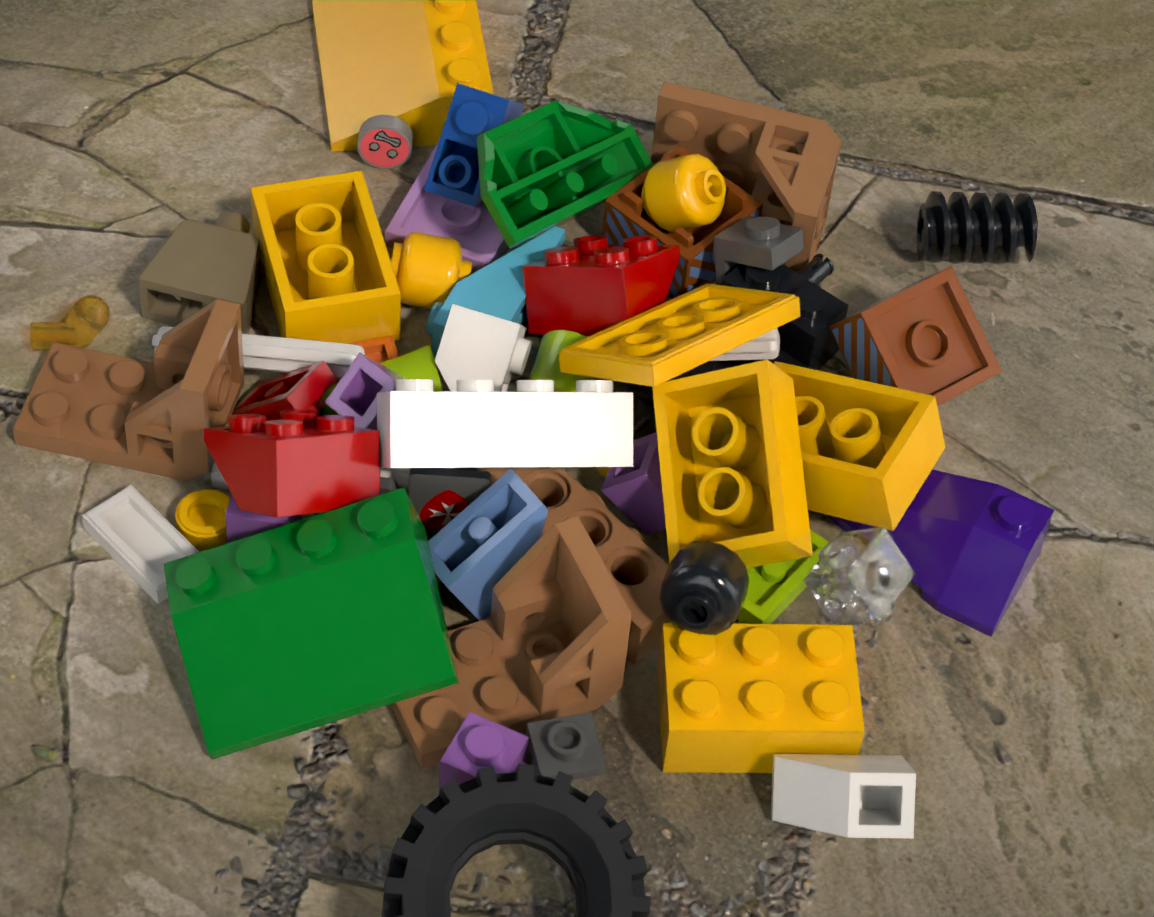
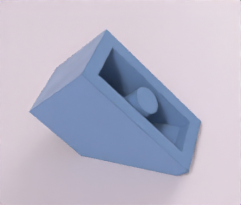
[428,468,549,621]

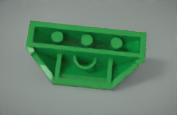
[477,100,654,250]

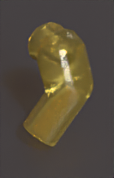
[30,295,110,351]

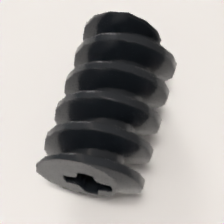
[916,191,1038,263]

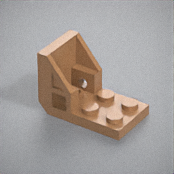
[651,81,842,271]
[13,299,245,481]
[390,516,632,769]

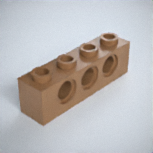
[477,467,671,665]

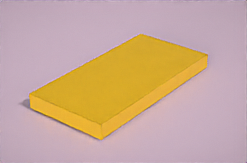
[558,284,801,387]

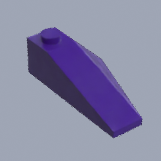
[827,470,1054,637]

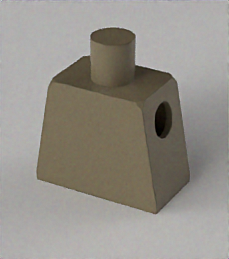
[138,211,262,334]

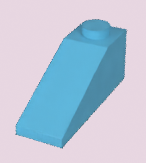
[426,226,566,358]

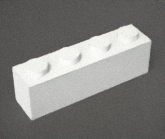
[377,379,633,468]

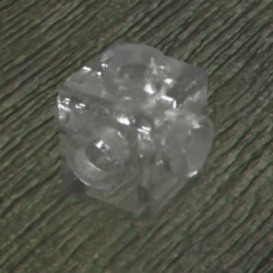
[804,527,915,626]

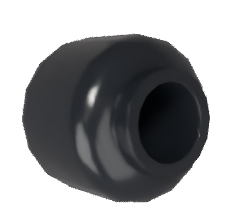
[659,541,749,635]

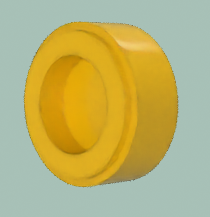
[175,489,231,551]

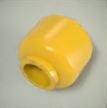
[641,154,726,232]
[391,232,472,309]

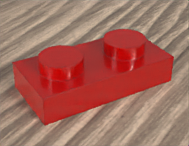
[232,361,338,421]

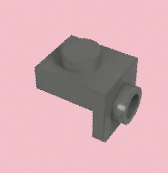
[712,217,804,285]
[526,712,605,780]

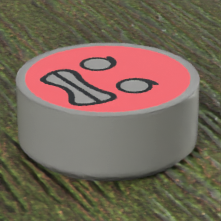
[357,115,413,169]

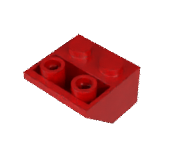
[523,235,680,336]
[204,410,380,517]

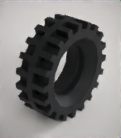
[381,764,651,917]

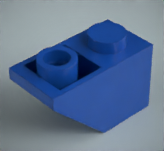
[424,83,525,208]

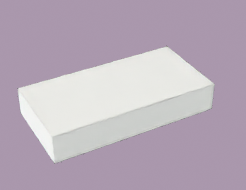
[82,485,199,604]

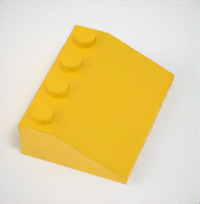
[312,0,494,152]

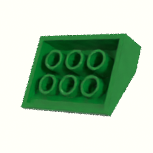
[164,488,459,759]

